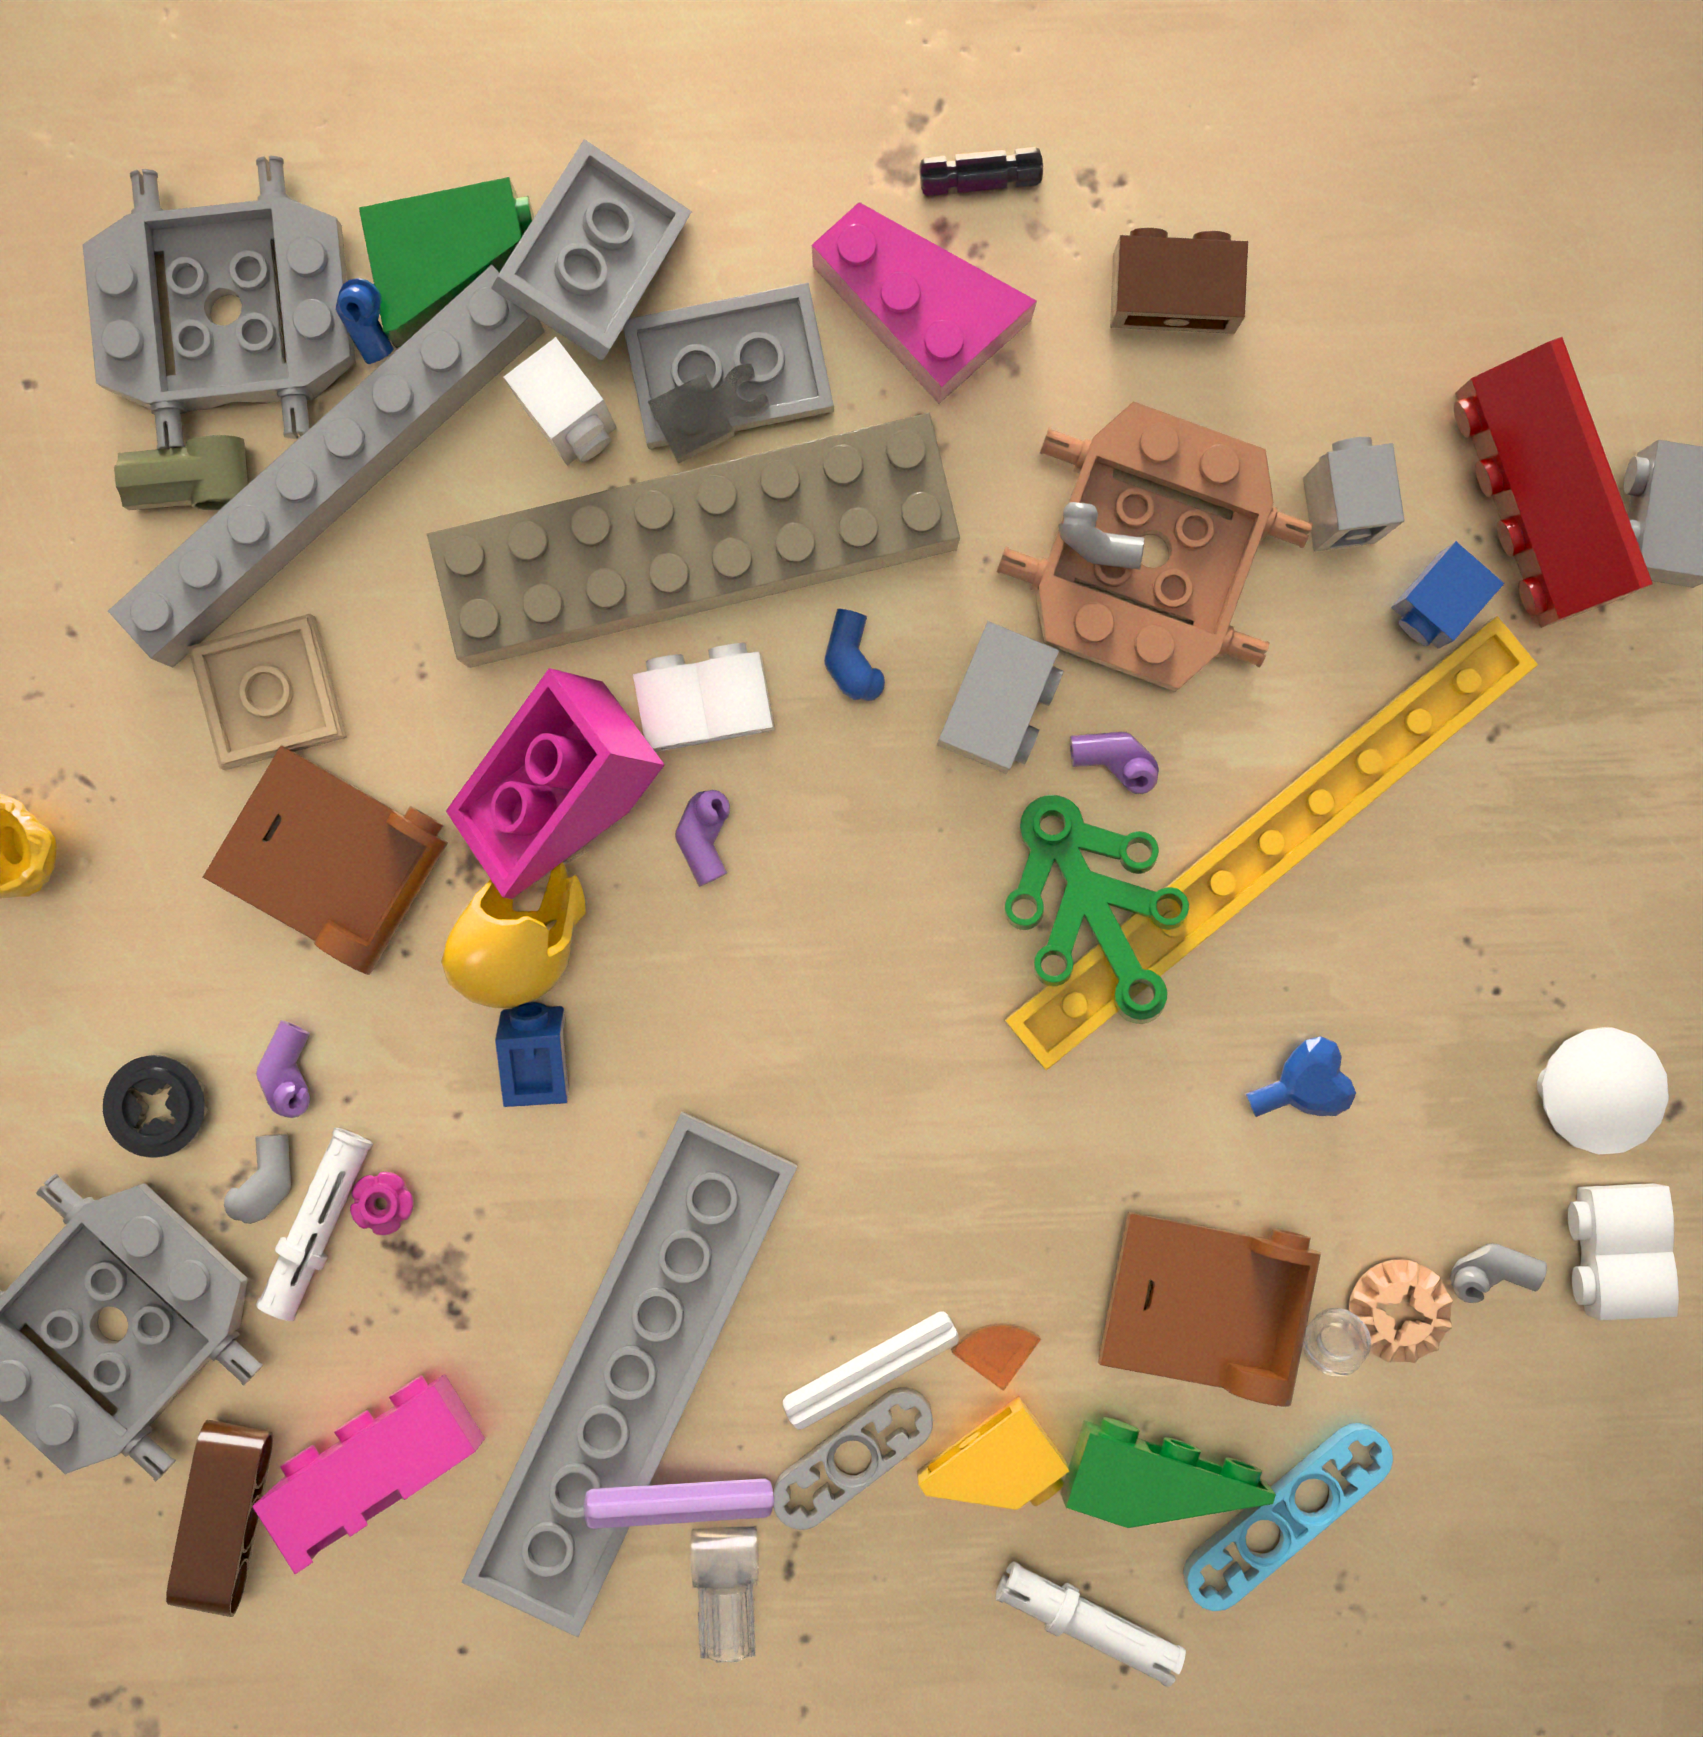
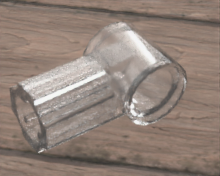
[691,1526,759,1663]

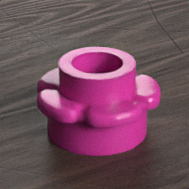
[350,1172,413,1235]

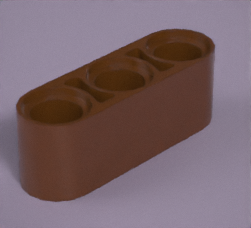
[166,1420,273,1617]

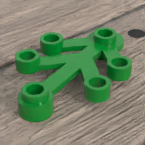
[1005,795,1189,1024]

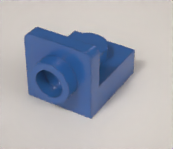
[495,1002,569,1107]

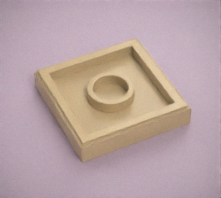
[188,614,347,770]

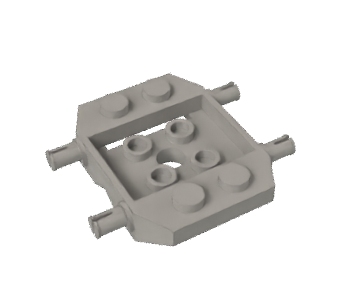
[83,156,355,449]
[0,1174,263,1482]

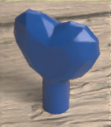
[1246,1036,1356,1117]

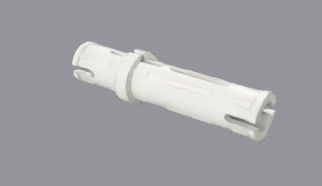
[256,1128,373,1321]
[995,1561,1186,1687]

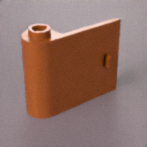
[202,745,448,975]
[1098,1212,1321,1407]

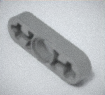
[773,1387,933,1530]

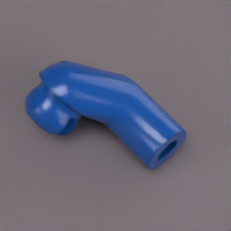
[336,278,394,364]
[824,609,885,701]

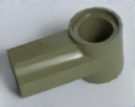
[114,435,248,510]

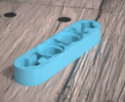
[1183,1423,1393,1611]

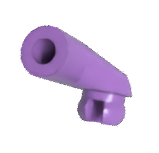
[256,1020,310,1118]

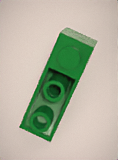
[1060,1417,1276,1528]

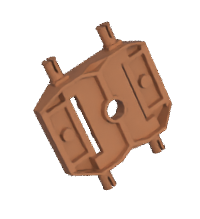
[996,401,1313,691]

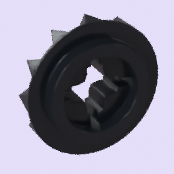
[103,1055,208,1158]

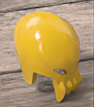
[441,862,586,1008]

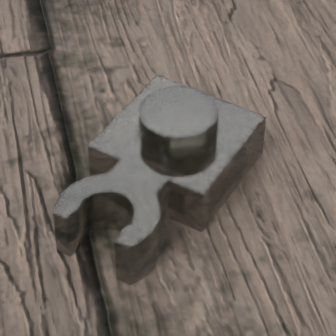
[648,364,770,464]

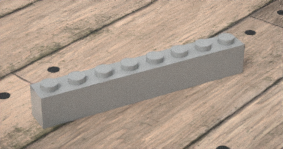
[108,265,545,668]

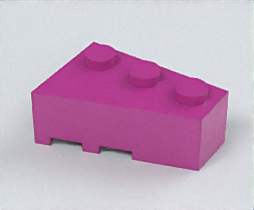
[811,202,1037,404]
[252,1374,485,1574]

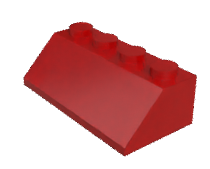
[1454,337,1653,628]

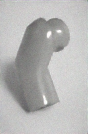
[1058,502,1145,570]
[224,1134,291,1224]
[1450,1243,1547,1303]

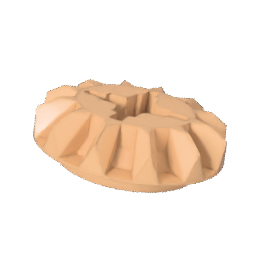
[1349,1259,1453,1363]

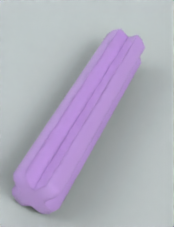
[584,1478,774,1529]

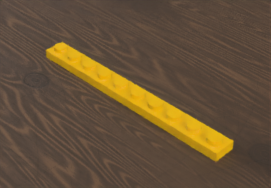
[1004,616,1538,1071]

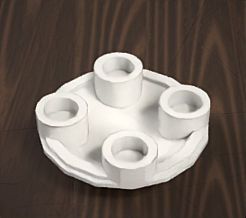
[1537,1027,1669,1155]

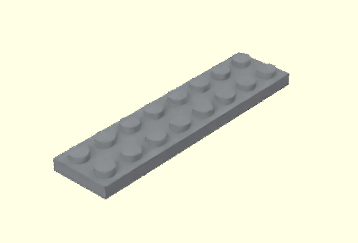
[461,1111,798,1637]

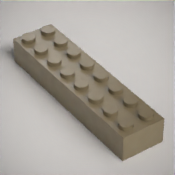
[427,413,960,668]

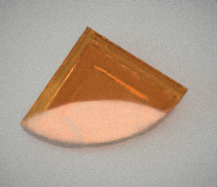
[951,1323,1041,1391]

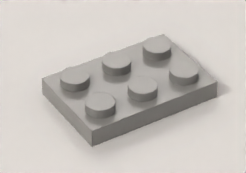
[491,139,692,361]
[623,283,834,449]

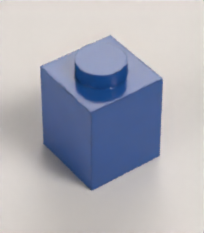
[1391,541,1505,649]

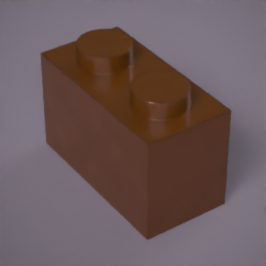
[1110,228,1248,334]

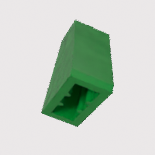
[359,177,534,348]

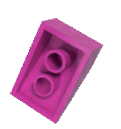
[446,668,665,899]

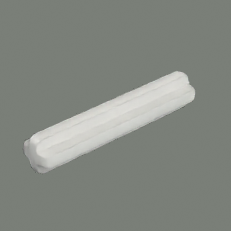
[783,1312,959,1430]

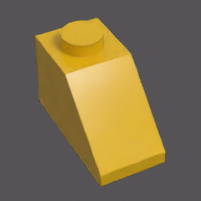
[917,1396,1069,1510]

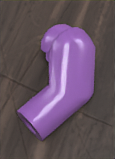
[1070,732,1159,794]
[675,790,730,887]

